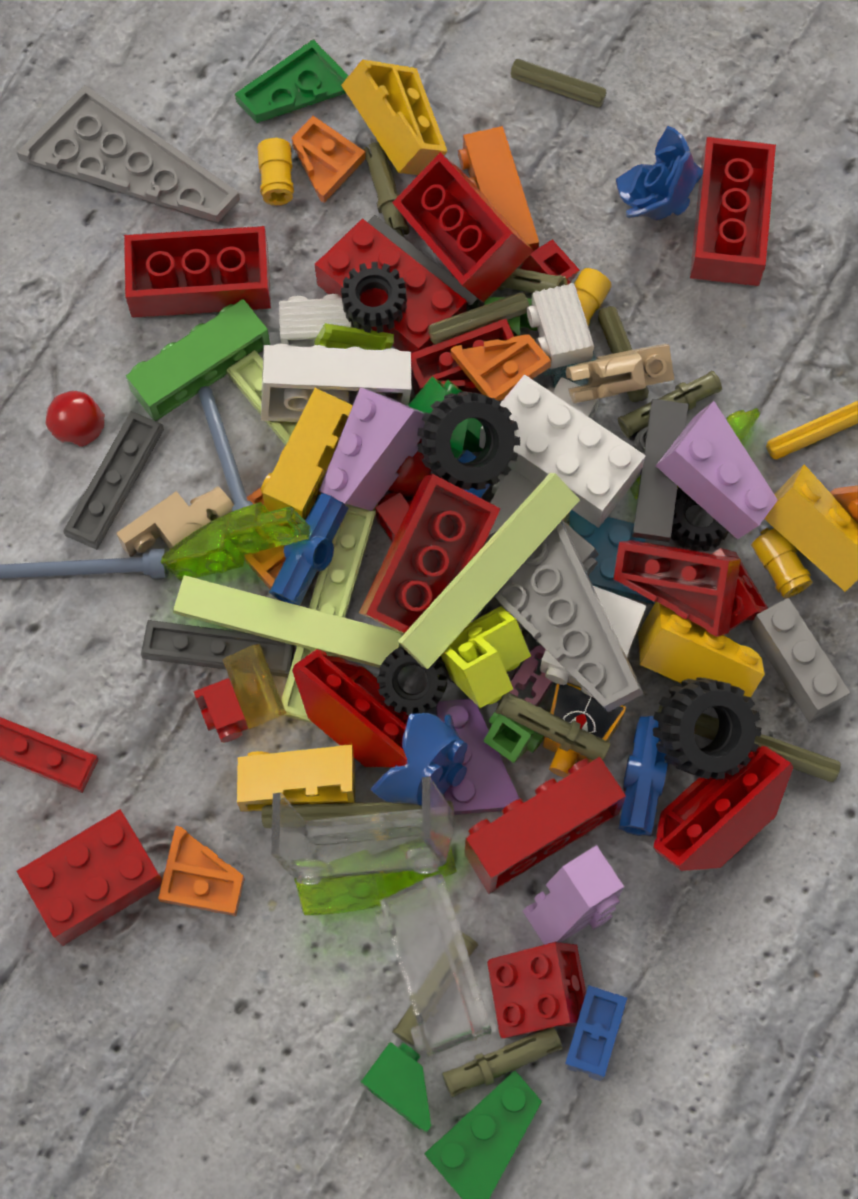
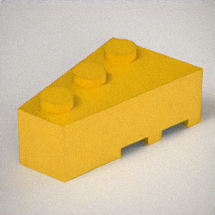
[341,59,448,175]
[261,388,353,526]
[764,464,858,592]
[638,602,765,697]
[237,745,355,812]

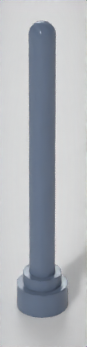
[198,386,263,534]
[0,549,169,579]

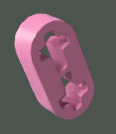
[509,645,553,706]

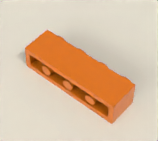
[458,126,539,251]

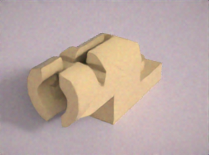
[566,344,674,403]
[116,486,234,557]

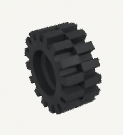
[341,262,407,333]
[671,488,729,552]
[377,647,448,715]

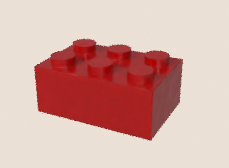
[17,809,163,946]

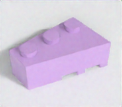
[319,387,425,511]
[656,401,778,539]
[523,845,624,945]

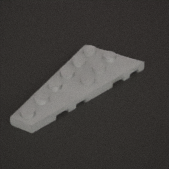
[17,85,240,223]
[483,521,644,712]

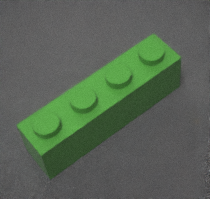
[125,299,270,421]

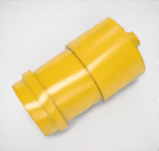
[257,138,294,206]
[574,268,612,327]
[751,528,813,598]

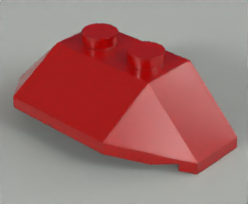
[292,649,416,767]
[653,745,793,871]

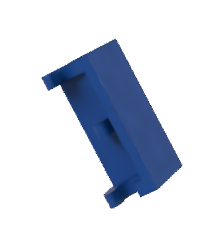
[565,985,627,1081]

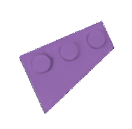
[436,699,520,815]

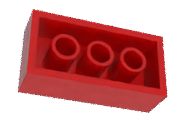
[690,137,776,286]
[392,152,534,302]
[315,218,467,353]
[124,226,271,318]
[359,474,501,635]
[464,757,626,894]

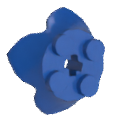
[616,126,703,221]
[371,713,468,811]

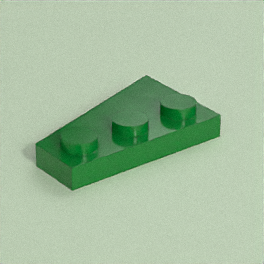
[235,39,349,123]
[424,1071,542,1199]

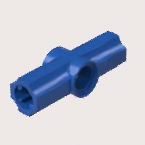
[269,493,349,606]
[618,716,667,836]

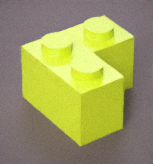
[440,606,531,708]

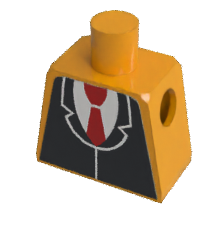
[543,683,626,778]

